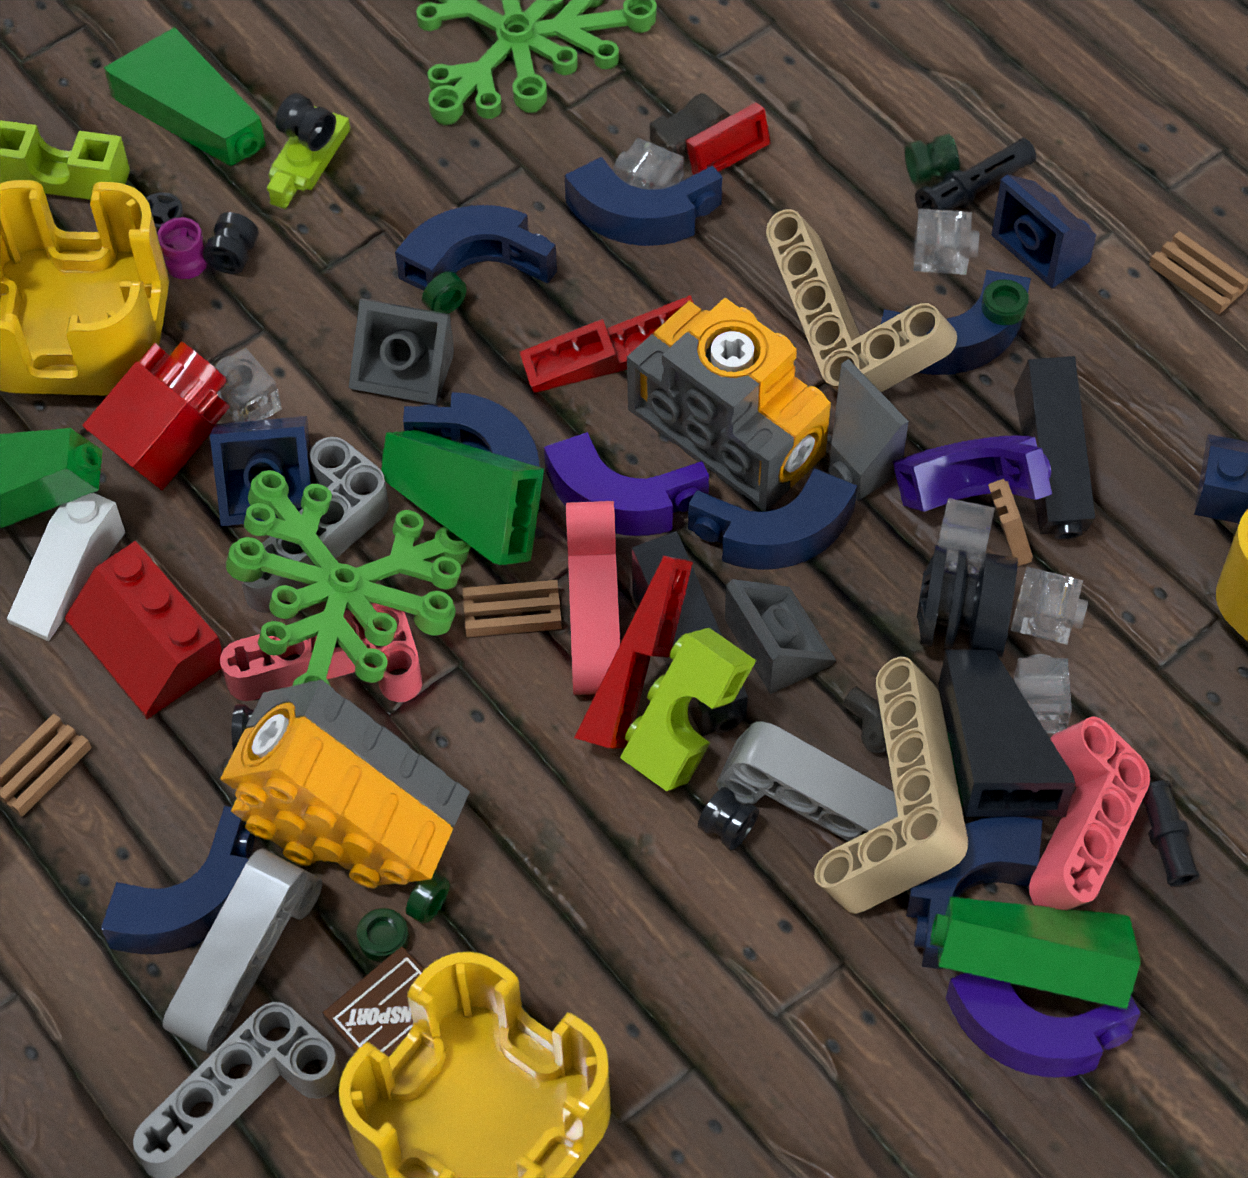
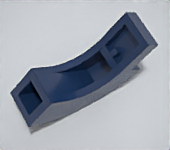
[564,157,722,246]
[395,205,557,291]
[881,270,1031,375]
[403,392,541,512]
[688,468,857,570]
[101,806,255,954]
[906,817,1042,969]

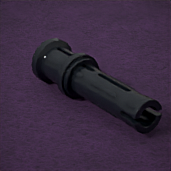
[915,138,1036,225]

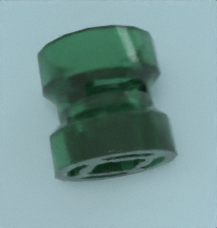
[904,133,960,185]

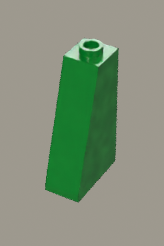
[104,27,266,167]
[0,428,103,529]
[381,430,544,565]
[930,897,1141,1009]

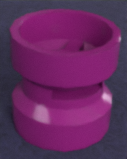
[157,217,208,279]

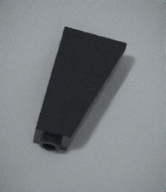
[1014,356,1095,539]
[632,531,748,736]
[938,650,1075,817]

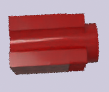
[82,341,230,491]

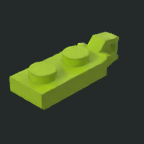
[267,106,350,209]

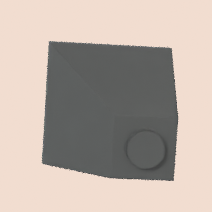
[829,359,909,501]

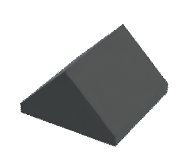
[348,298,454,405]
[725,579,836,694]

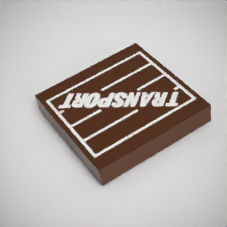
[322,947,424,1058]

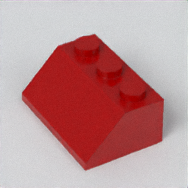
[65,541,223,719]

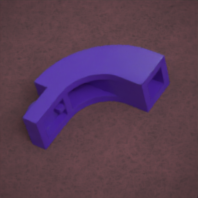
[544,432,709,536]
[893,436,1052,511]
[945,973,1141,1077]

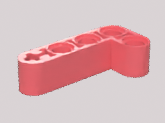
[566,501,620,695]
[220,603,422,702]
[1029,716,1150,910]

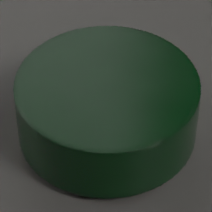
[422,271,467,314]
[981,279,1029,326]
[406,872,450,924]
[357,908,409,963]

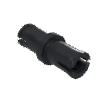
[1143,780,1200,886]

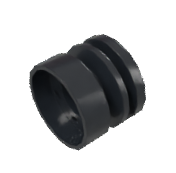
[916,545,1018,659]

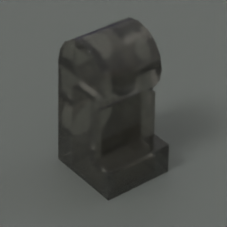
[650,93,731,173]

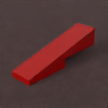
[519,295,694,393]
[574,556,693,748]

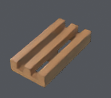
[1149,231,1248,315]
[988,479,1033,566]
[462,580,562,637]
[0,714,92,817]

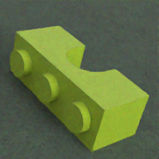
[0,120,130,200]
[620,628,756,791]

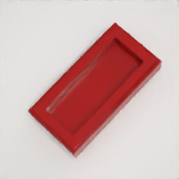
[686,102,771,175]

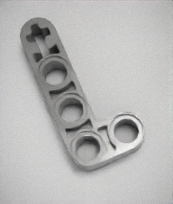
[241,437,389,613]
[716,722,898,841]
[163,848,322,1054]
[133,1002,341,1178]

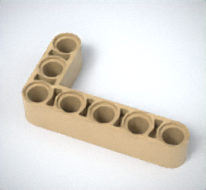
[766,209,957,393]
[814,657,968,913]

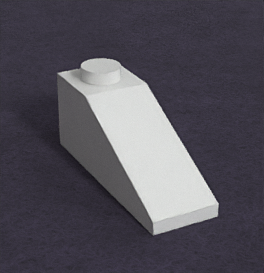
[7,493,125,641]

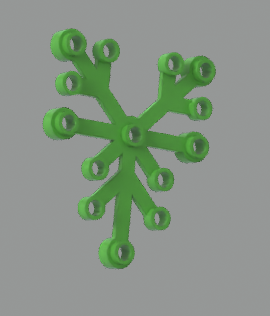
[416,0,656,125]
[226,470,471,686]

